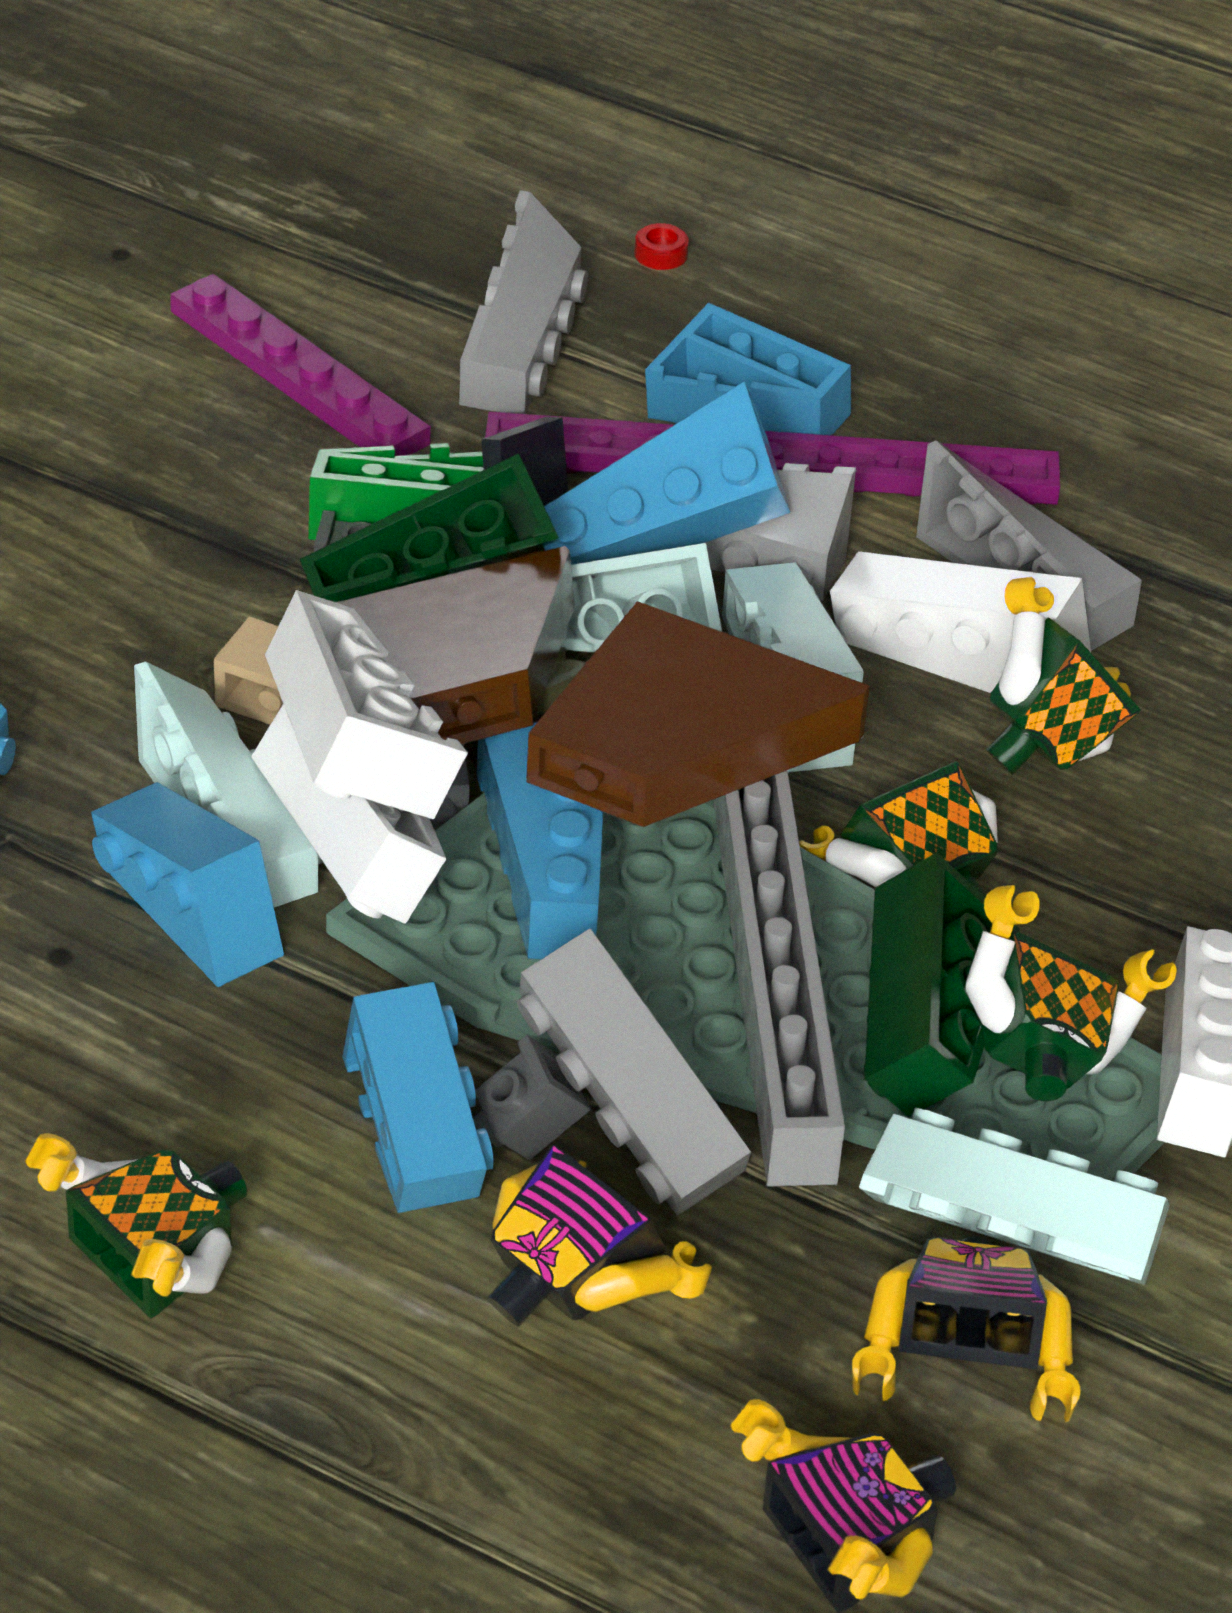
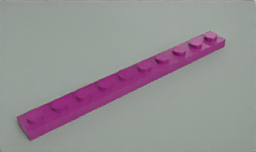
[485,411,1060,505]

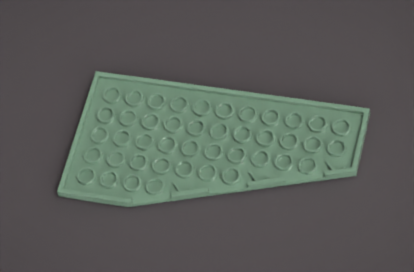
[326,793,1165,1181]

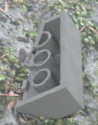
[459,190,588,414]
[916,440,1142,651]
[706,463,856,601]
[517,928,751,1216]

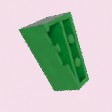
[308,443,484,540]

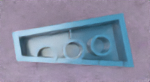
[544,381,791,565]
[477,722,603,959]

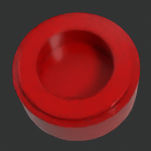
[634,223,689,270]

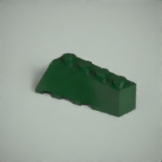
[300,453,560,603]
[864,852,1020,1117]

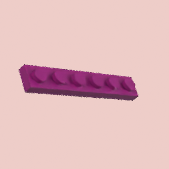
[170,274,431,456]

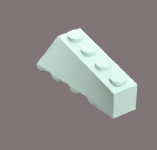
[561,543,722,652]
[134,661,323,908]
[859,1108,1170,1285]

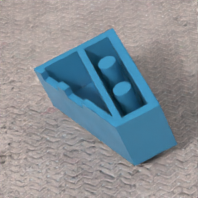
[645,303,851,436]
[91,782,284,987]
[342,982,493,1213]

